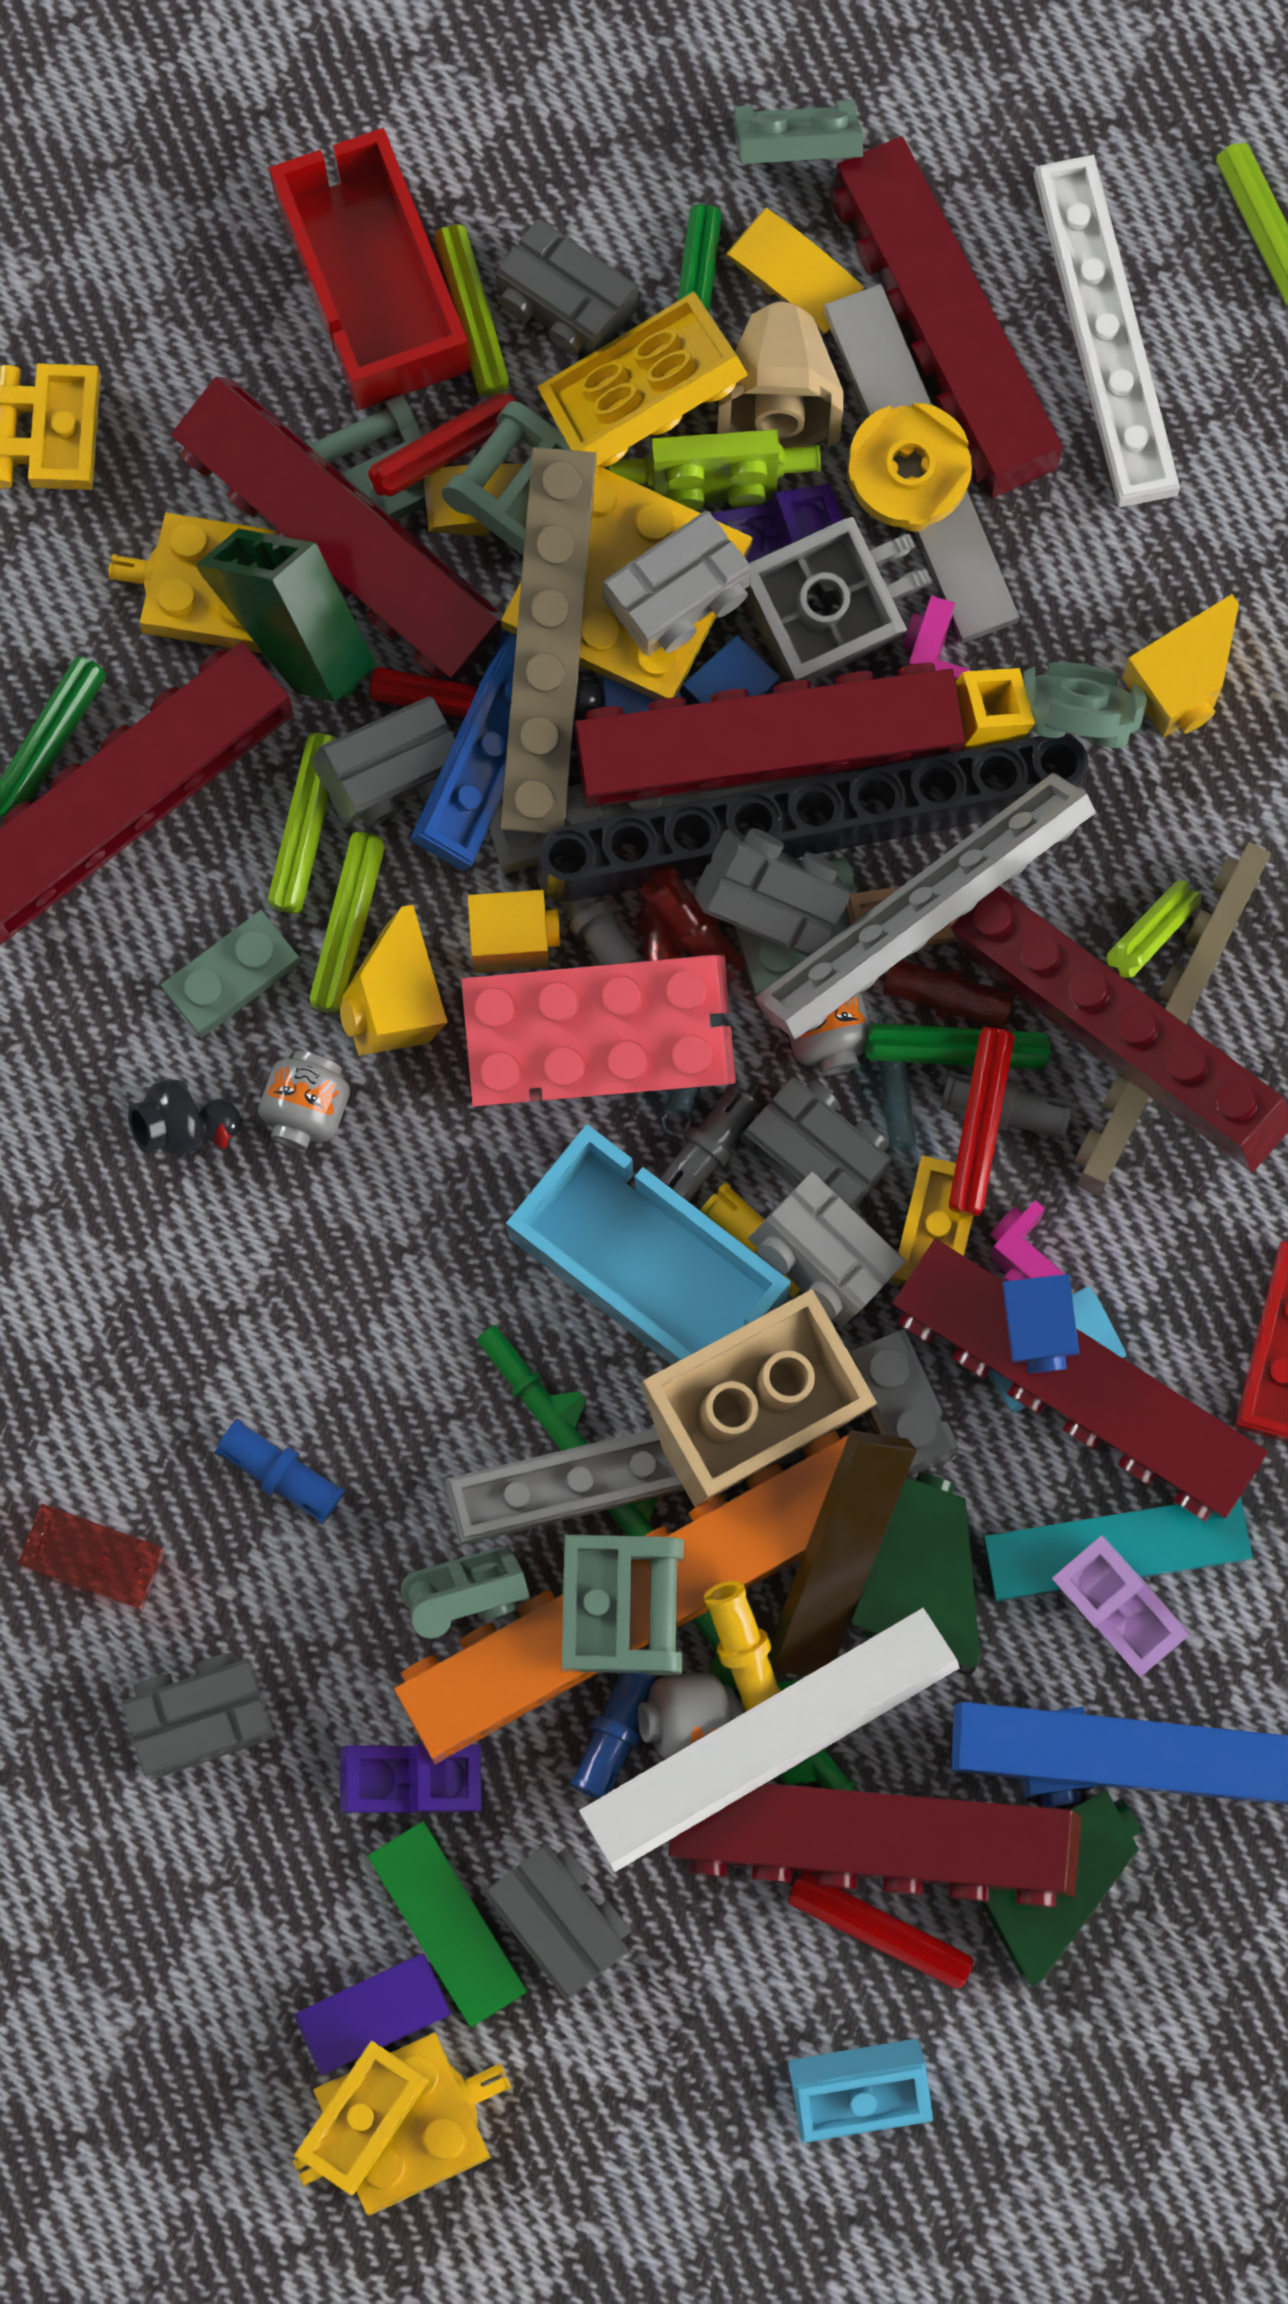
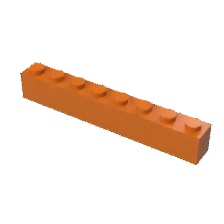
[394,1431,849,1765]

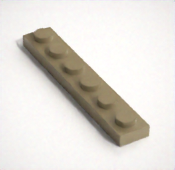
[500,447,597,834]
[1074,842,1271,1197]

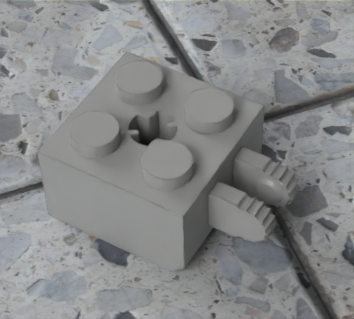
[744,517,932,682]

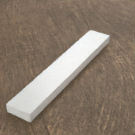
[1033,155,1180,508]
[579,1608,959,1872]

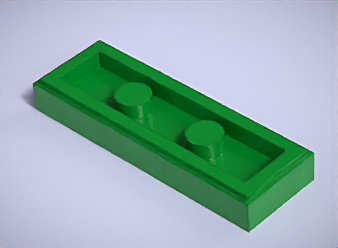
[367,1821,528,2028]

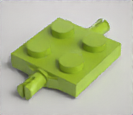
[609,429,821,510]

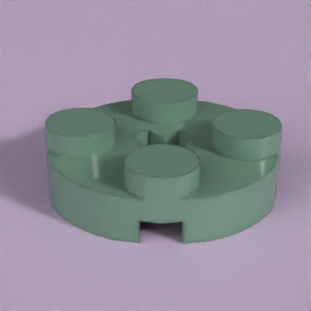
[1023,662,1147,748]

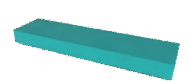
[983,1497,1253,1603]

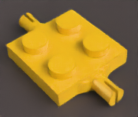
[109,512,275,653]
[293,2032,512,2216]

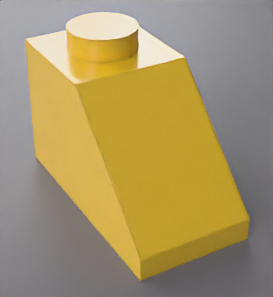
[1122,594,1239,738]
[340,905,448,1056]

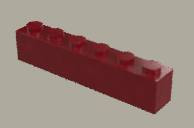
[830,135,1063,499]
[170,376,504,679]
[0,641,294,945]
[574,663,965,809]
[951,886,1288,1173]
[892,1238,1269,1522]
[668,1783,1081,1908]

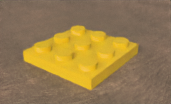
[537,292,748,468]
[501,467,753,701]

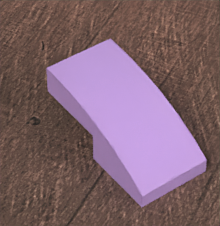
[1052,1535,1190,1677]

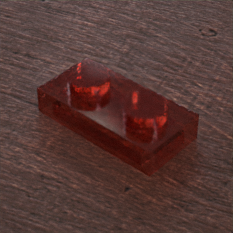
[18,1503,166,1611]

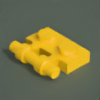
[0,364,101,490]

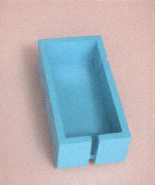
[506,1124,791,1365]

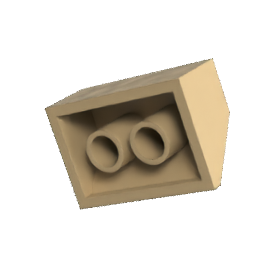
[641,1289,877,1507]

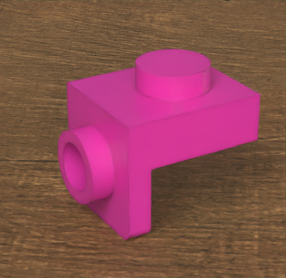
[902,595,971,682]
[989,1200,1064,1282]

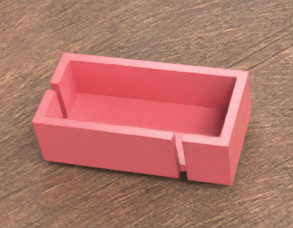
[461,955,736,1107]

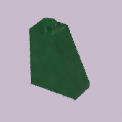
[196,528,376,702]
[848,1472,980,1675]
[979,1790,1141,1988]

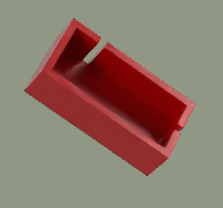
[269,128,471,411]

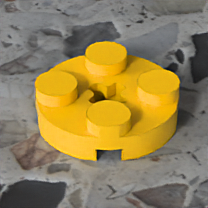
[847,402,972,532]

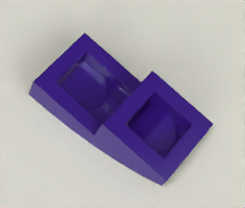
[711,483,843,563]
[340,1744,481,1814]
[293,1953,451,2077]

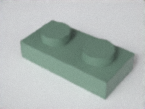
[161,910,301,1039]

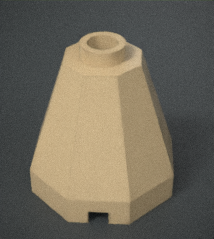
[717,302,843,448]

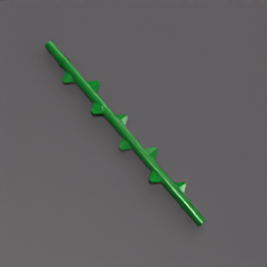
[476,1325,857,1791]

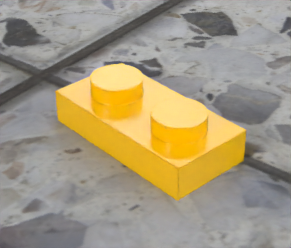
[891,1155,973,1285]
[294,2040,429,2196]

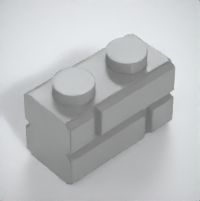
[603,510,752,657]
[748,1171,906,1327]

